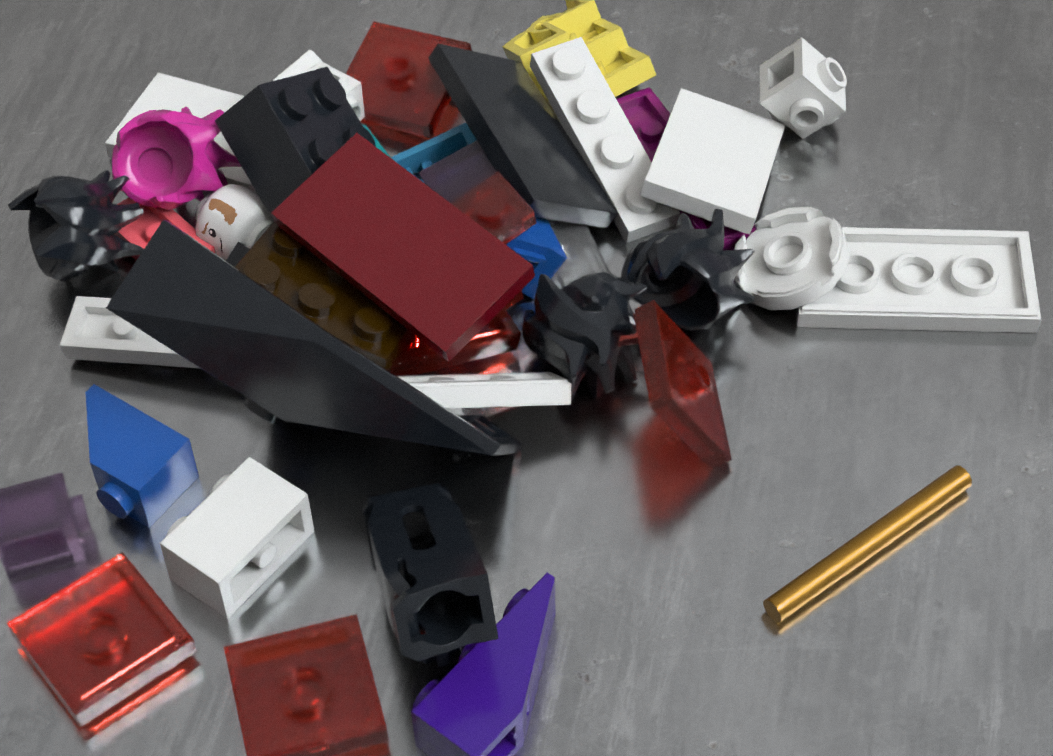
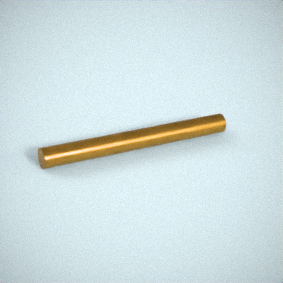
[763,465,972,623]

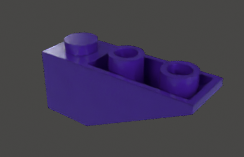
[411,572,556,756]

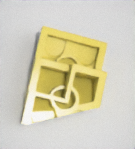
[502,0,656,122]

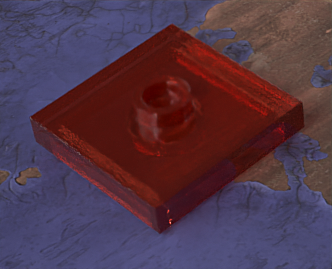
[346,21,472,138]
[634,300,732,468]
[7,552,197,727]
[224,614,389,756]

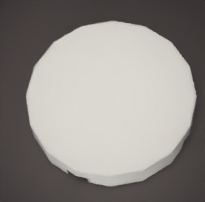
[734,207,850,310]

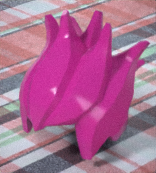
[111,107,241,210]

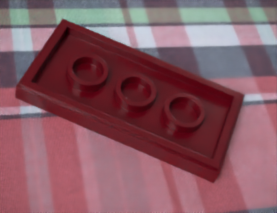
[271,133,535,362]

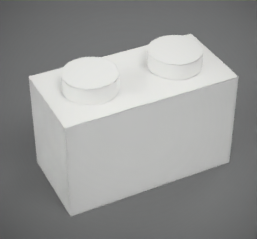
[160,457,314,619]

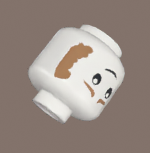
[195,184,274,261]

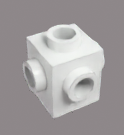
[760,37,847,139]

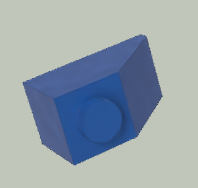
[85,384,199,528]

